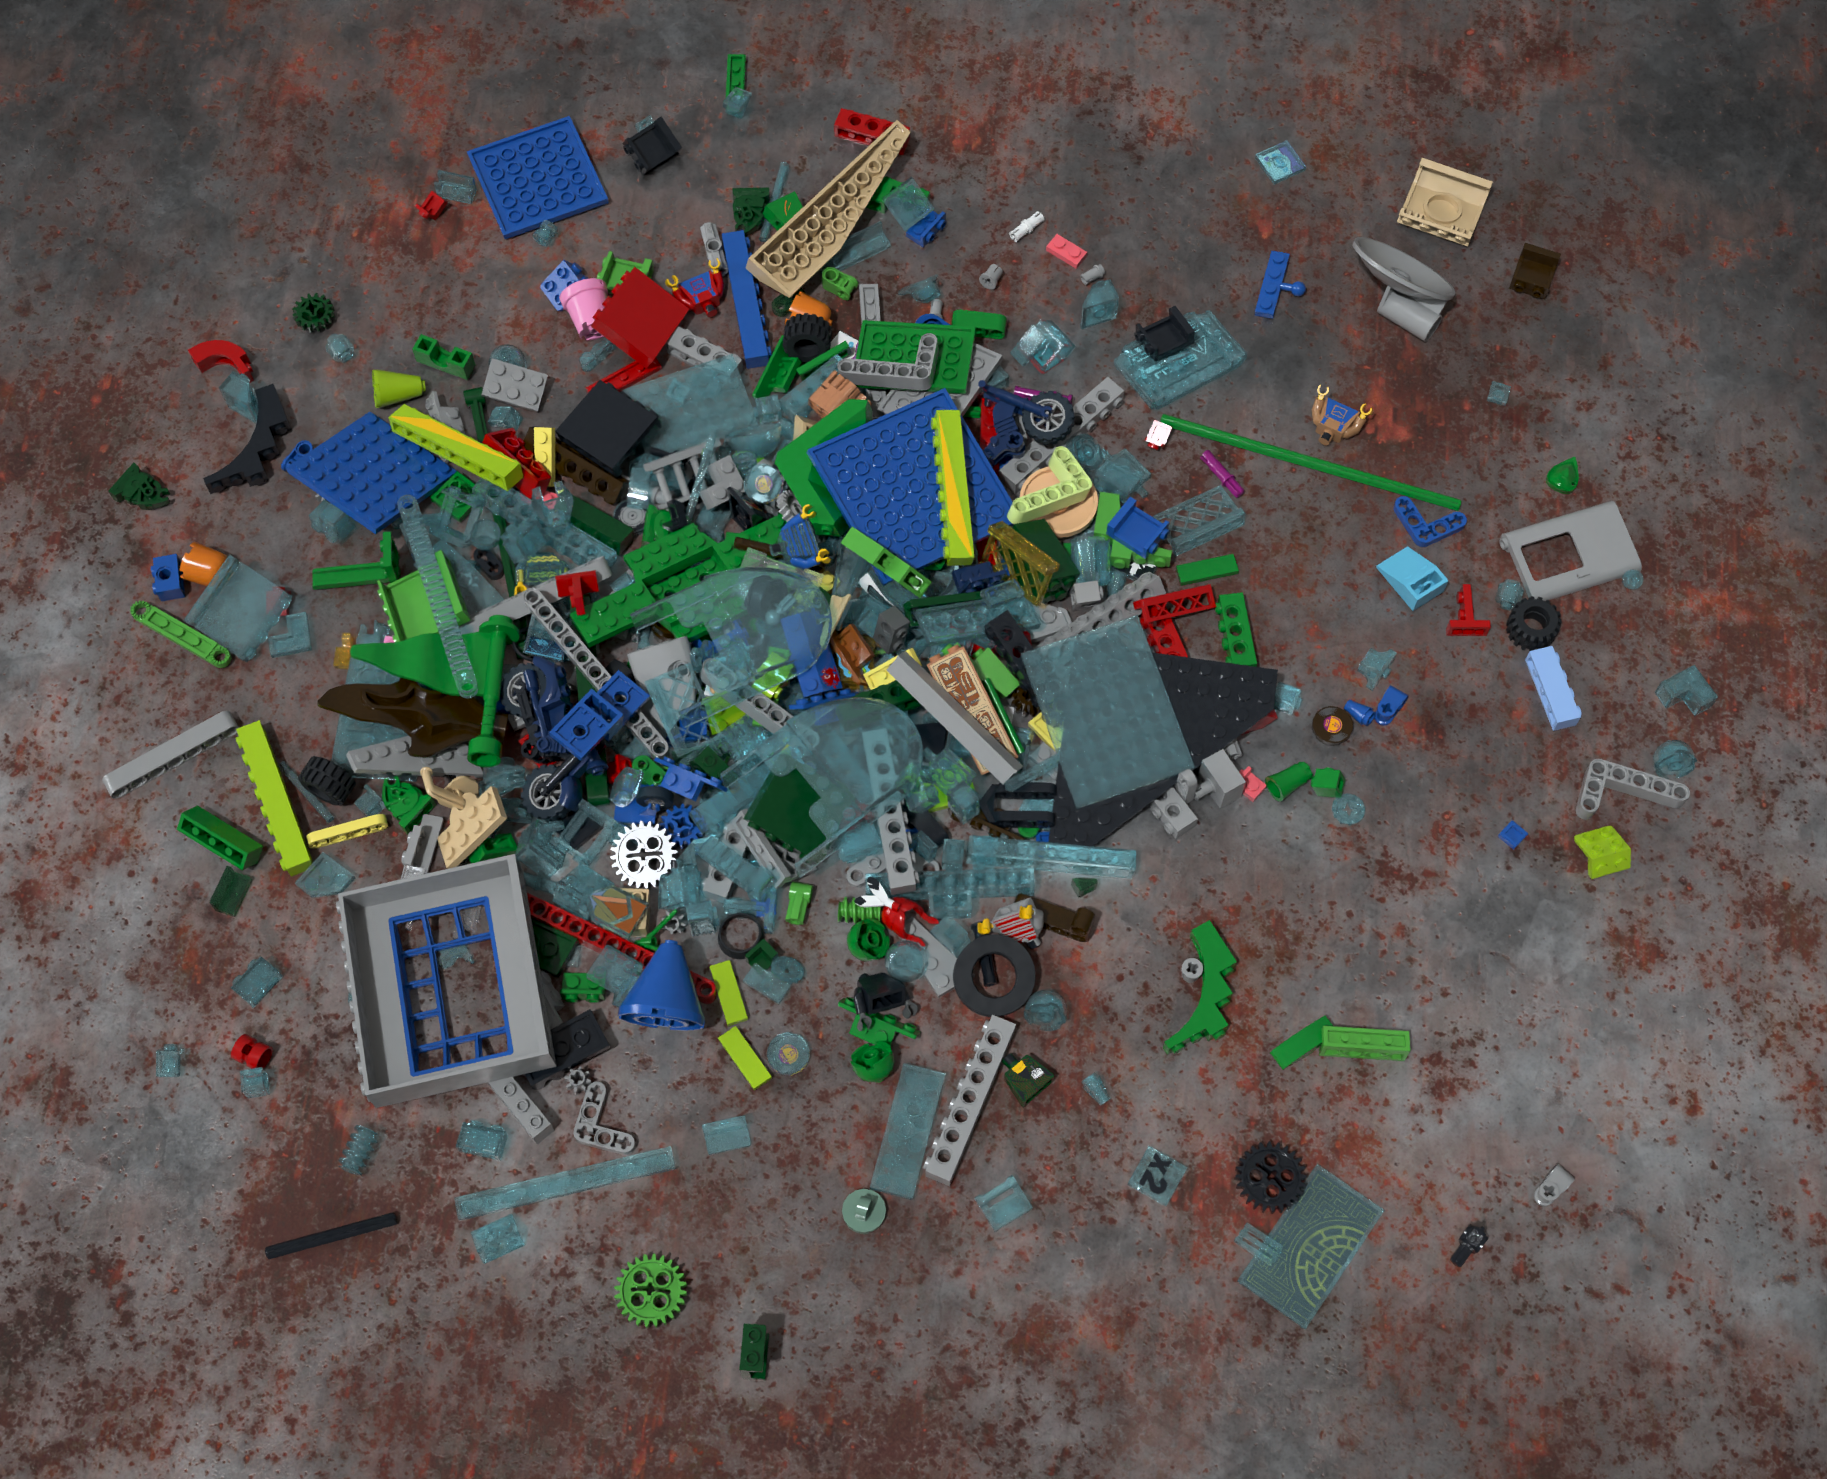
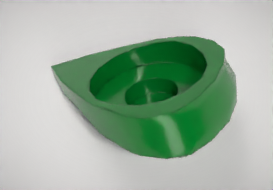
[1546,457,1579,494]

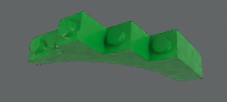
[1163,920,1237,1055]

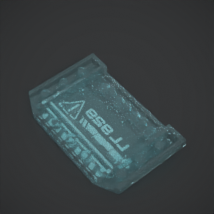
[1114,310,1247,409]

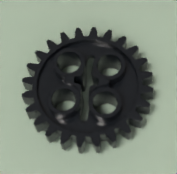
[1234,1141,1307,1214]

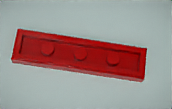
[586,357,662,393]

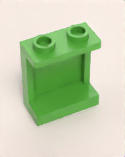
[597,251,654,294]

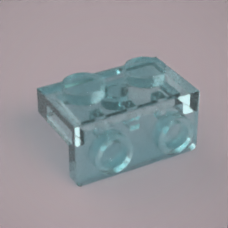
[471,1214,525,1264]

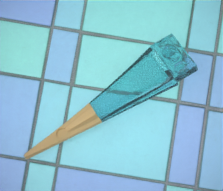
[820,528,869,650]

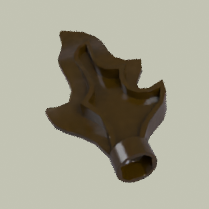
[317,678,508,757]

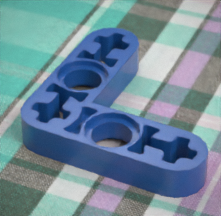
[1393,496,1467,547]

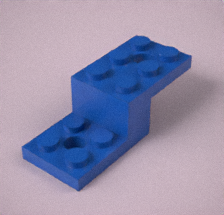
[549,670,650,761]

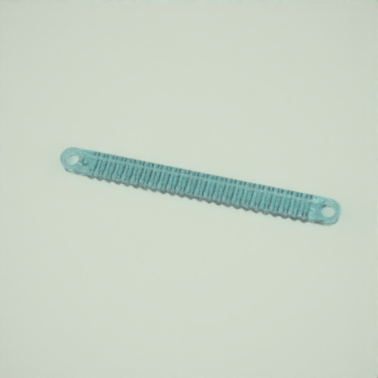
[397,495,478,698]

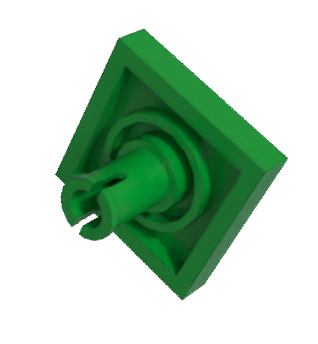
[430,471,487,522]

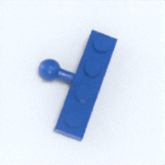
[1255,251,1306,319]

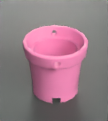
[559,278,609,341]

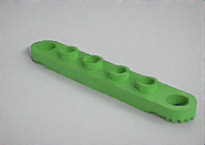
[130,601,232,668]

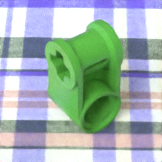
[822,267,859,300]

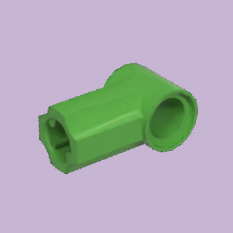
[785,881,813,925]

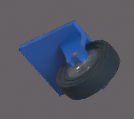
[613,783,674,825]

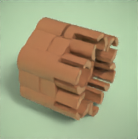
[808,370,872,419]

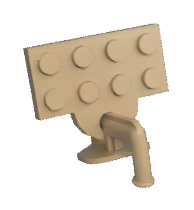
[420,767,507,869]

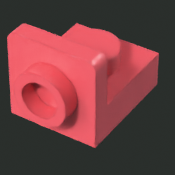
[1239,766,1267,802]

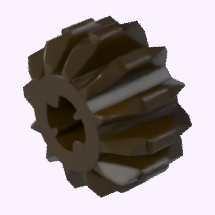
[1011,686,1041,717]

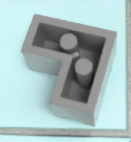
[699,455,748,510]

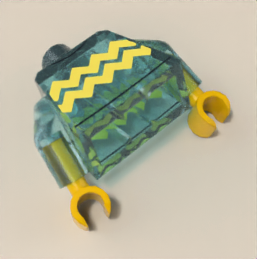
[514,551,569,595]

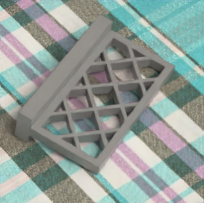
[732,808,817,889]

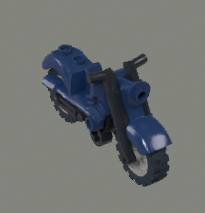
[500,655,614,821]

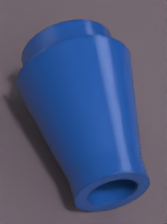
[1344,699,1376,726]

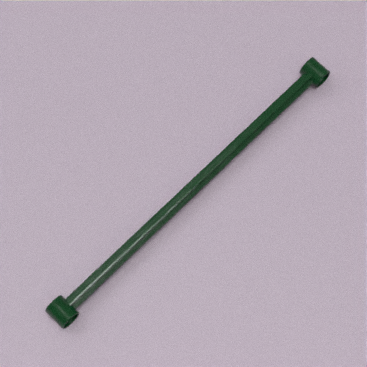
[463,387,536,659]

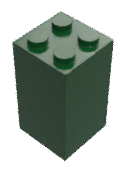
[998,519,1080,604]

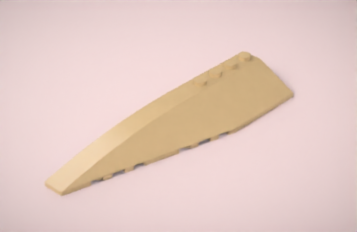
[746,120,910,298]

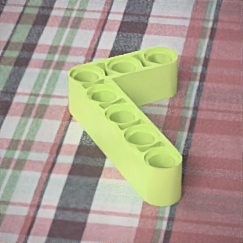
[1007,446,1092,524]

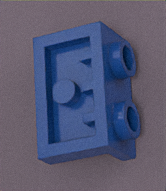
[906,208,947,248]

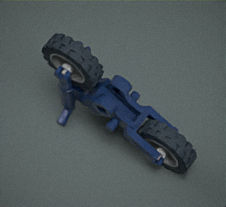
[978,380,1075,468]

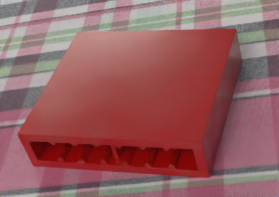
[591,267,689,368]

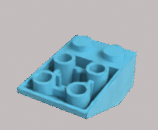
[1376,546,1449,611]

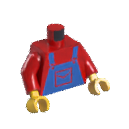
[665,258,724,317]

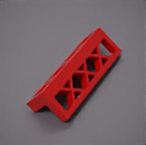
[1133,584,1216,623]

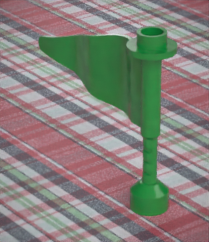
[350,615,520,767]

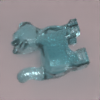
[356,620,391,644]

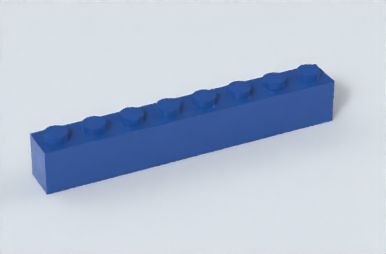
[722,230,772,369]

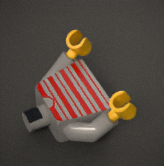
[977,897,1044,949]

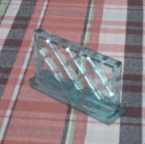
[1153,485,1245,556]
[644,662,723,758]

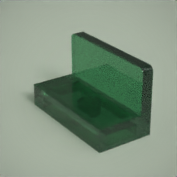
[209,866,252,917]

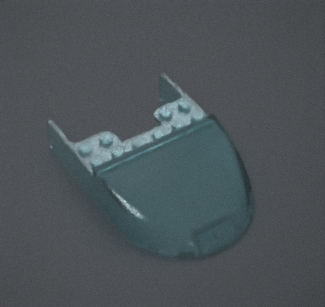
[630,567,832,728]
[720,697,923,878]

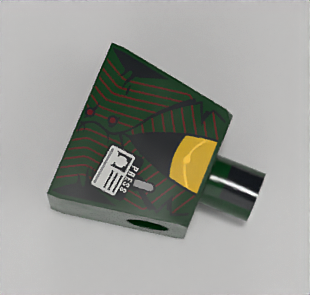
[1002,1053,1054,1108]

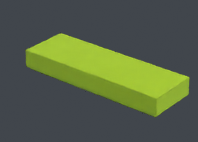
[710,960,748,1026]
[718,1026,772,1091]

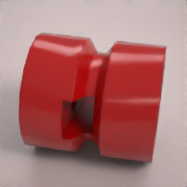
[231,1034,273,1072]

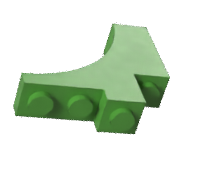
[1093,492,1172,569]
[931,642,1019,698]

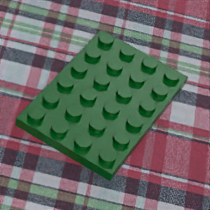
[856,320,976,394]

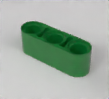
[951,310,1007,339]

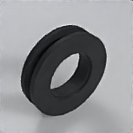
[953,934,1035,1017]

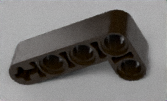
[1014,893,1095,942]

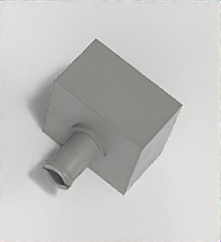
[1194,749,1246,809]

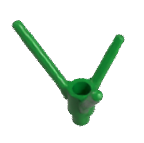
[634,909,678,951]

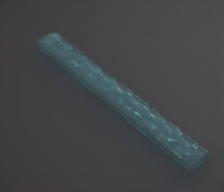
[454,1146,676,1221]

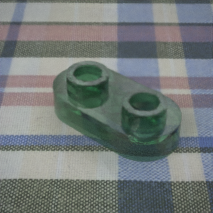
[771,288,805,316]

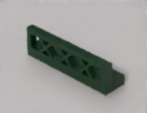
[903,591,985,628]

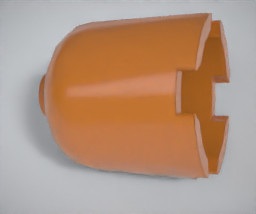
[785,291,833,326]
[180,542,232,588]

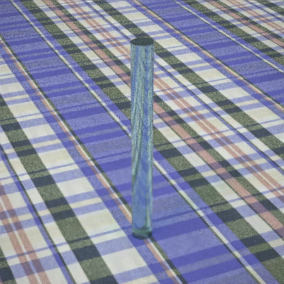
[278,761,334,823]

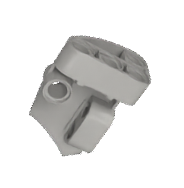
[627,636,701,747]

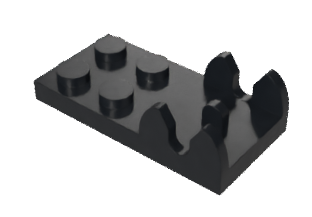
[525,1009,610,1090]

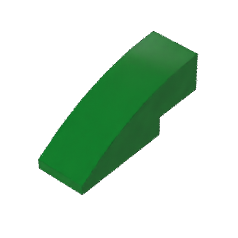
[1270,1016,1333,1070]

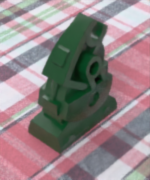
[732,187,770,237]
[108,462,170,510]

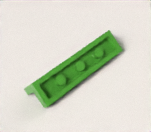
[1319,1026,1410,1061]

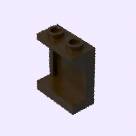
[1509,243,1561,300]

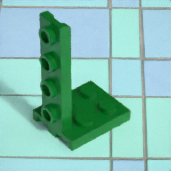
[312,531,401,590]

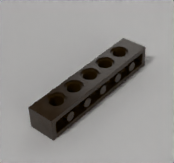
[523,426,632,505]

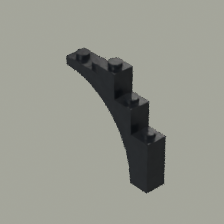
[203,384,292,494]

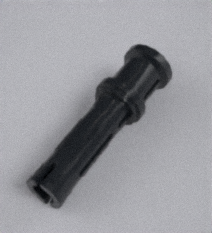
[970,921,997,987]

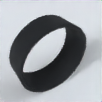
[718,913,764,959]

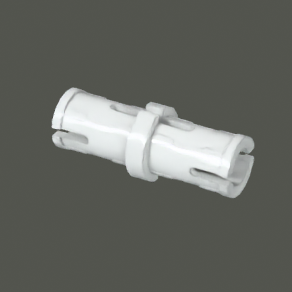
[1009,211,1045,242]

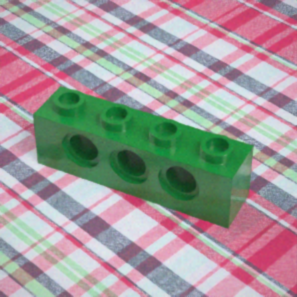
[1215,592,1257,667]

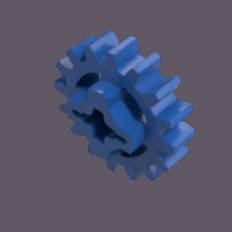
[659,804,705,849]

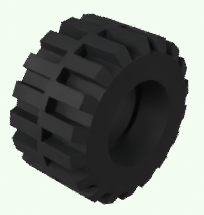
[783,313,832,363]
[1506,596,1562,651]
[298,756,356,806]

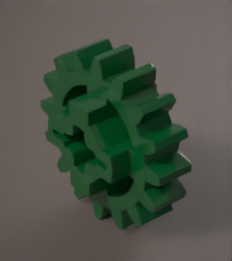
[292,293,335,332]

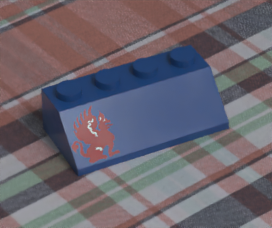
[780,611,843,699]

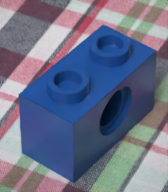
[151,554,185,602]

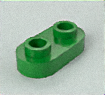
[632,755,666,787]

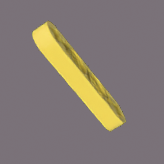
[306,814,388,848]

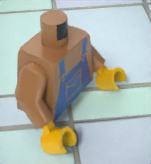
[1312,385,1373,446]

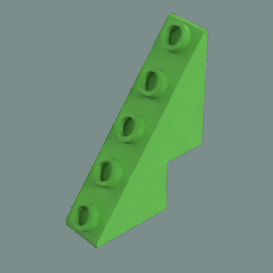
[841,527,932,598]

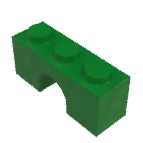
[412,334,476,380]

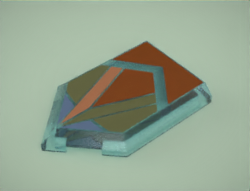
[584,885,650,940]

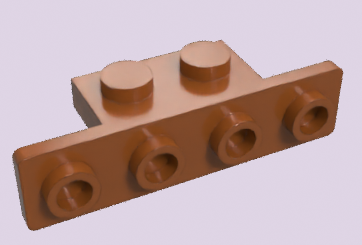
[822,620,875,686]

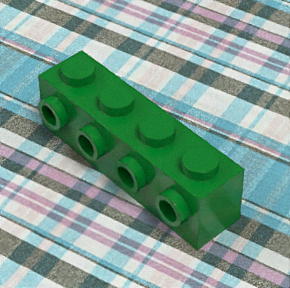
[177,805,263,871]

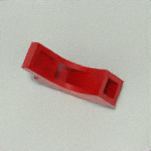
[188,340,254,384]

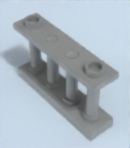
[643,438,721,511]

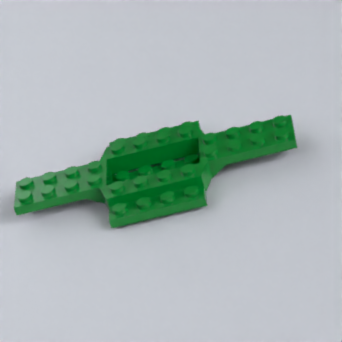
[569,514,802,648]

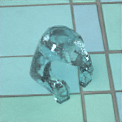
[531,481,574,530]

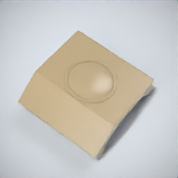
[1397,158,1493,246]

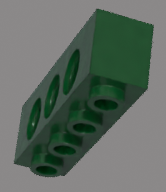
[835,680,921,733]

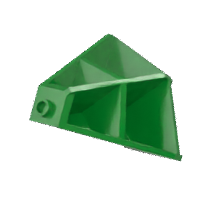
[775,399,873,537]

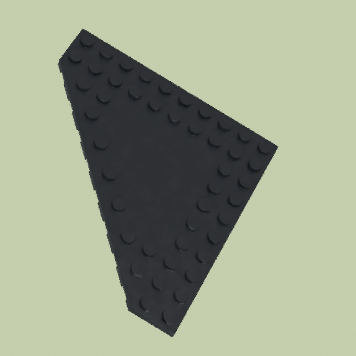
[1048,642,1278,849]

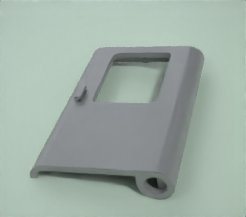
[1499,501,1642,601]

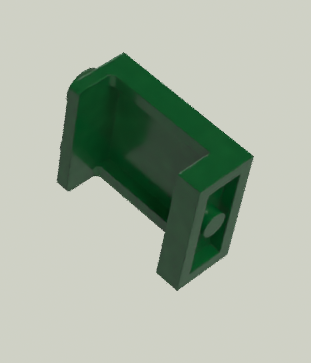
[739,1324,770,1381]

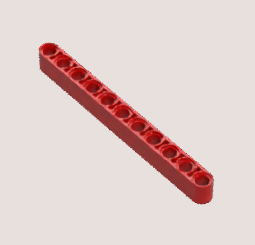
[527,893,717,1004]

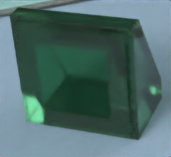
[1071,878,1098,898]

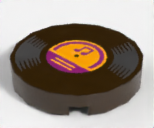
[1312,706,1353,746]

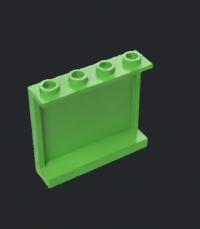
[377,550,471,642]

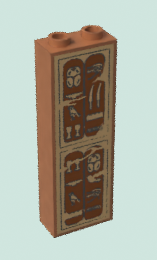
[927,644,1018,775]

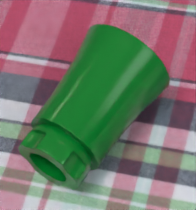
[1265,762,1313,802]

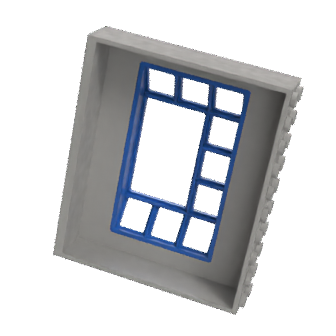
[336,854,557,1108]

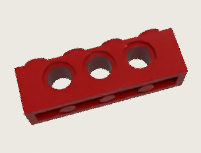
[834,108,910,155]
[1139,604,1188,657]

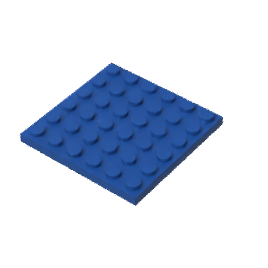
[467,116,609,240]
[287,412,457,534]

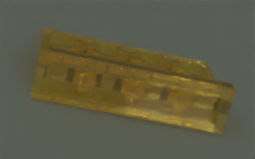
[980,521,1060,607]

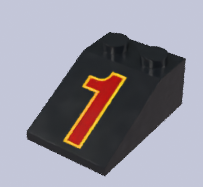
[727,487,772,531]

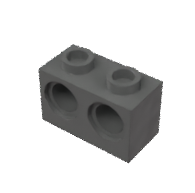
[873,605,910,655]

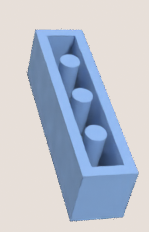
[1525,646,1581,731]

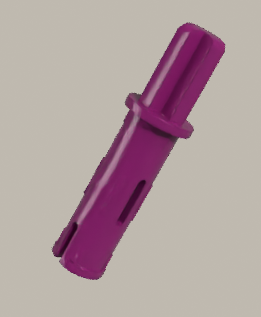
[1200,450,1244,498]

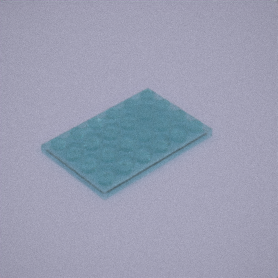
[623,354,758,462]

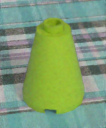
[372,369,425,408]

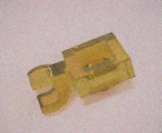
[333,633,356,669]

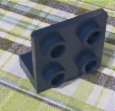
[952,561,1007,594]

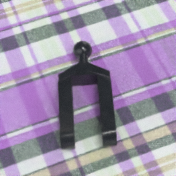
[957,782,1057,828]

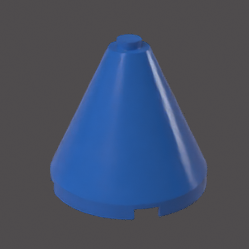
[618,940,705,1031]

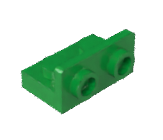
[560,973,607,1003]

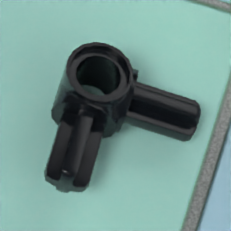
[1450,1224,1489,1267]

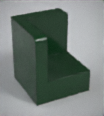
[745,939,779,976]

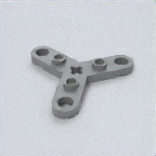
[846,808,939,888]

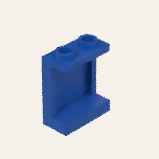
[1106,497,1170,559]

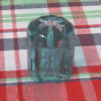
[1070,536,1111,587]

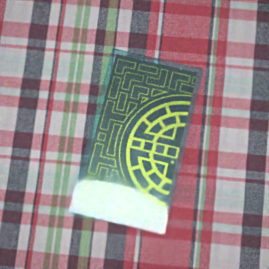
[1237,1164,1385,1329]

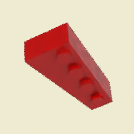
[482,427,551,500]

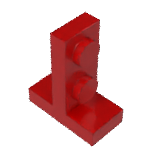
[555,570,599,615]
[1446,584,1491,636]

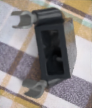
[853,973,918,1031]

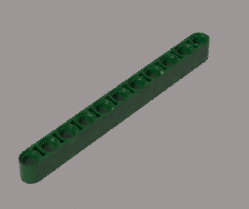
[569,593,610,807]

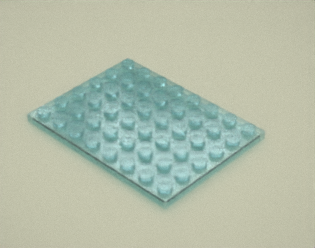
[1021,615,1195,809]

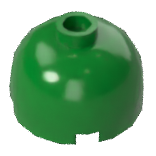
[847,918,890,962]
[850,1041,895,1082]

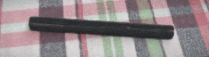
[265,1212,397,1259]

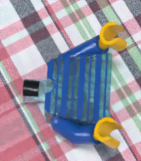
[769,504,831,569]

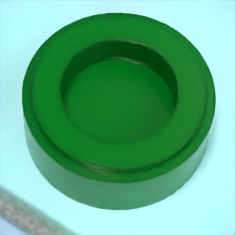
[1018,828,1039,839]

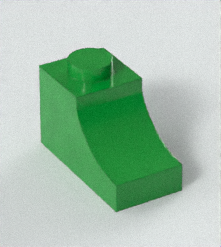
[468,833,518,864]

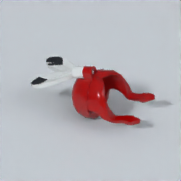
[854,877,939,947]

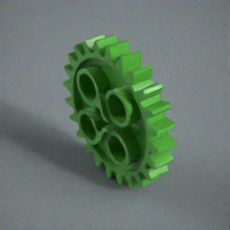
[614,1253,688,1329]

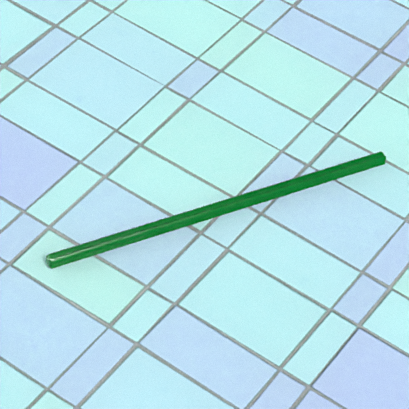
[1160,414,1462,511]

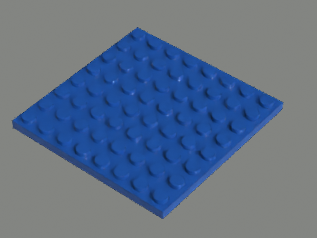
[807,388,1014,587]

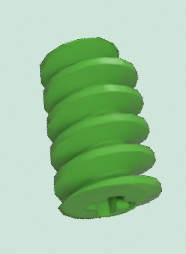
[837,896,882,924]

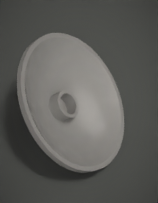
[1352,237,1455,342]

